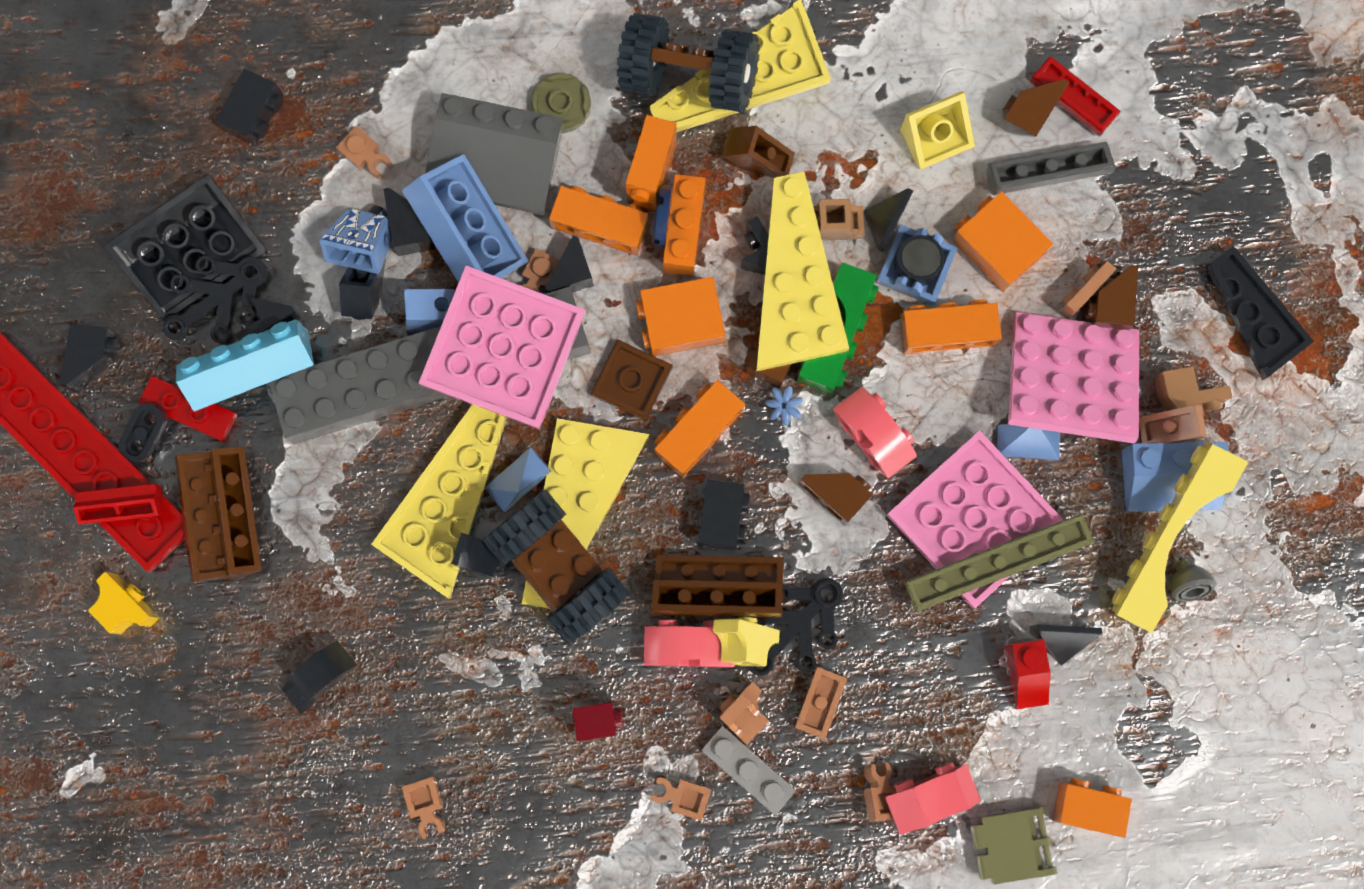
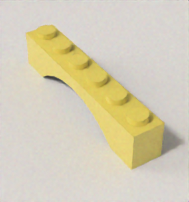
[1111,442,1248,633]

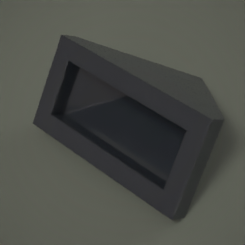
[864,188,913,252]
[1030,624,1102,666]

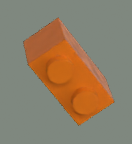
[1052,778,1132,838]

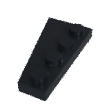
[1206,246,1314,381]

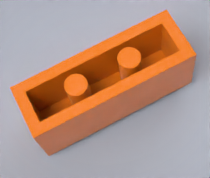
[663,174,706,277]
[549,186,649,256]
[900,299,1002,354]
[654,380,746,478]

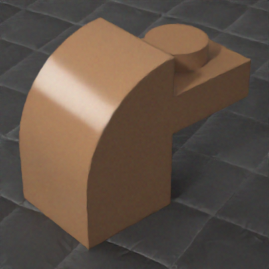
[1153,367,1233,416]

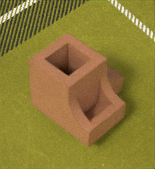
[718,682,769,745]

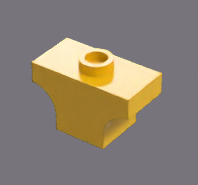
[88,572,160,634]

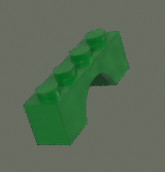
[797,262,879,395]

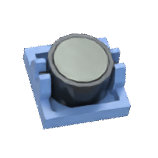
[877,225,958,306]

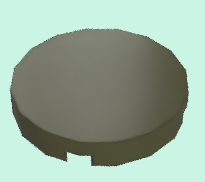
[531,73,591,134]

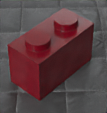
[572,702,624,742]

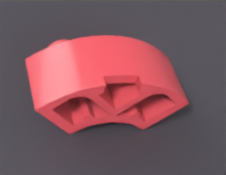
[833,387,917,478]
[644,620,735,667]
[885,762,981,835]

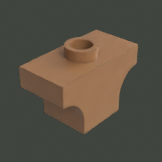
[813,198,865,241]

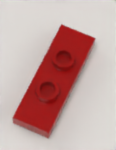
[1029,56,1121,137]
[138,376,238,442]

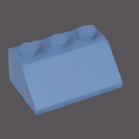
[1122,442,1229,512]

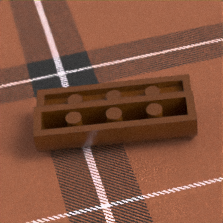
[175,446,262,582]
[651,555,784,618]

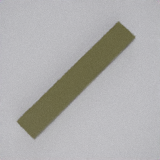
[903,513,1095,612]

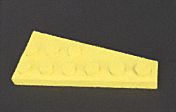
[650,0,831,132]
[756,171,849,372]
[371,405,507,599]
[522,418,650,609]

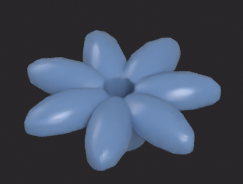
[764,386,803,426]

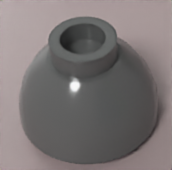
[1170,560,1217,602]

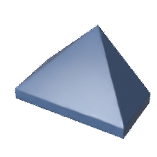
[996,424,1060,461]
[485,447,551,512]

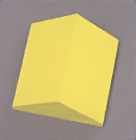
[900,91,975,170]

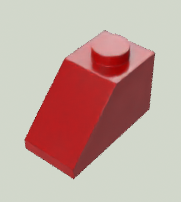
[1005,640,1051,709]

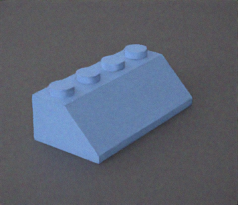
[402,154,529,283]

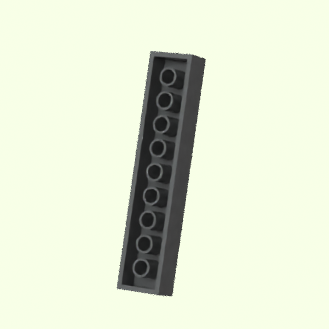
[269,287,591,445]

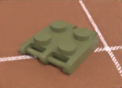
[970,807,1058,885]

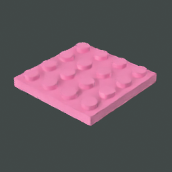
[419,266,585,430]
[1008,312,1139,444]
[887,430,1063,609]

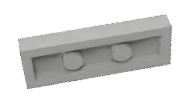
[701,726,796,816]

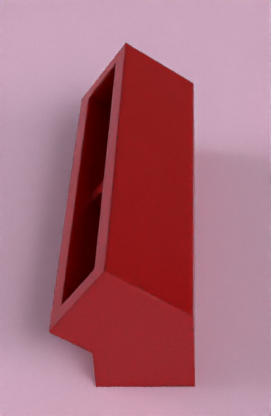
[73,484,163,525]

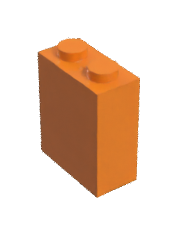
[626,115,677,212]
[952,191,1053,292]
[636,277,726,356]

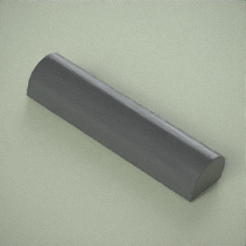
[987,142,1116,196]

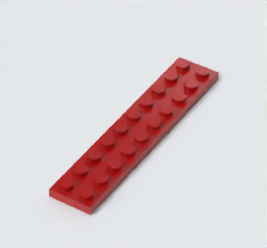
[0,331,185,573]

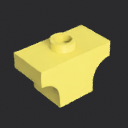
[713,617,780,666]

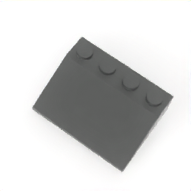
[425,93,563,215]

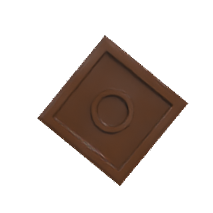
[590,339,673,422]

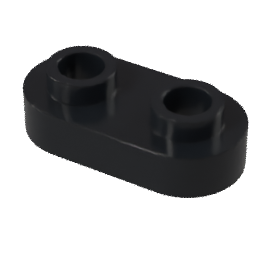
[118,402,168,462]

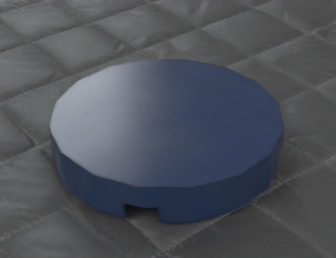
[654,185,673,247]

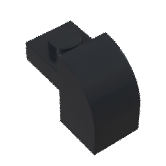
[282,641,357,714]

